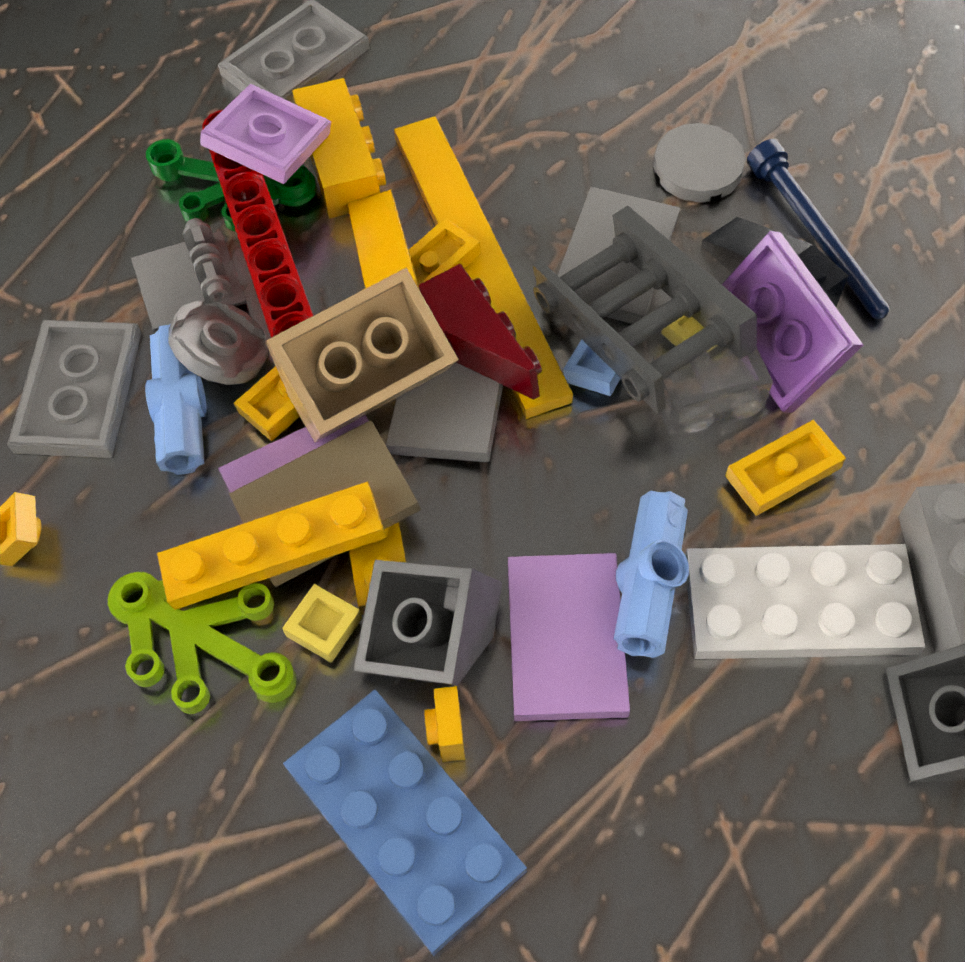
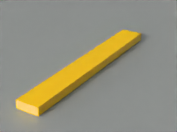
[394,116,573,419]

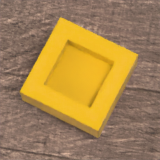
[0,492,42,566]
[424,686,465,762]

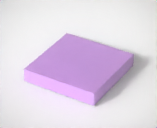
[200,84,331,184]

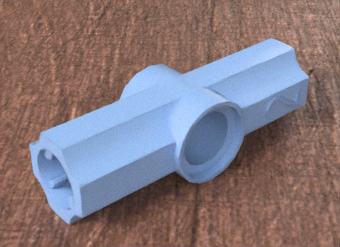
[145,324,207,475]
[613,490,689,658]

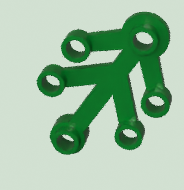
[146,139,317,232]

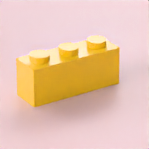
[292,78,386,219]

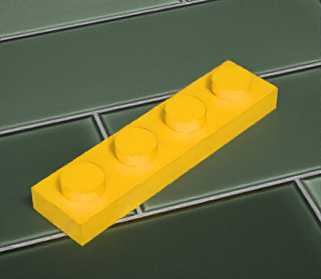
[157,481,387,610]

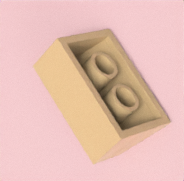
[266,267,459,443]

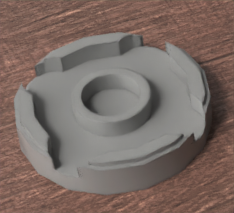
[653,123,746,202]
[168,300,269,385]

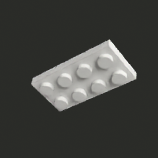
[685,544,925,659]

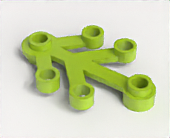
[108,572,297,714]

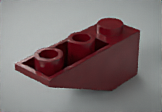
[418,264,542,400]

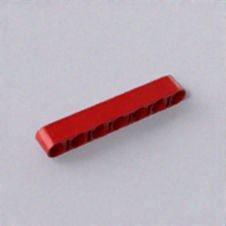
[202,110,313,338]

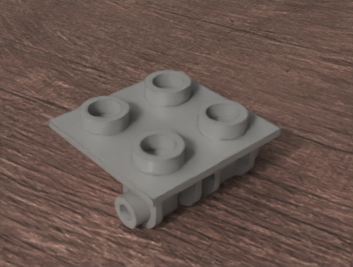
[131,218,247,332]

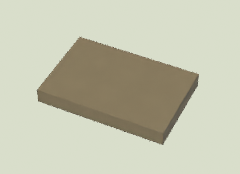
[229,420,421,587]

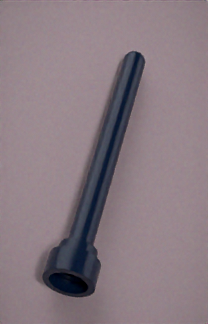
[747,139,889,319]

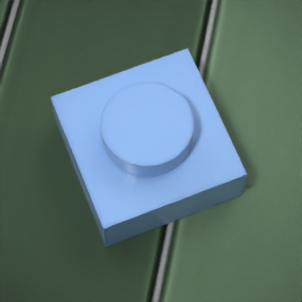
[563,339,621,396]

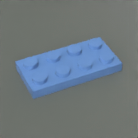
[283,689,527,956]

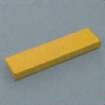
[347,189,420,290]

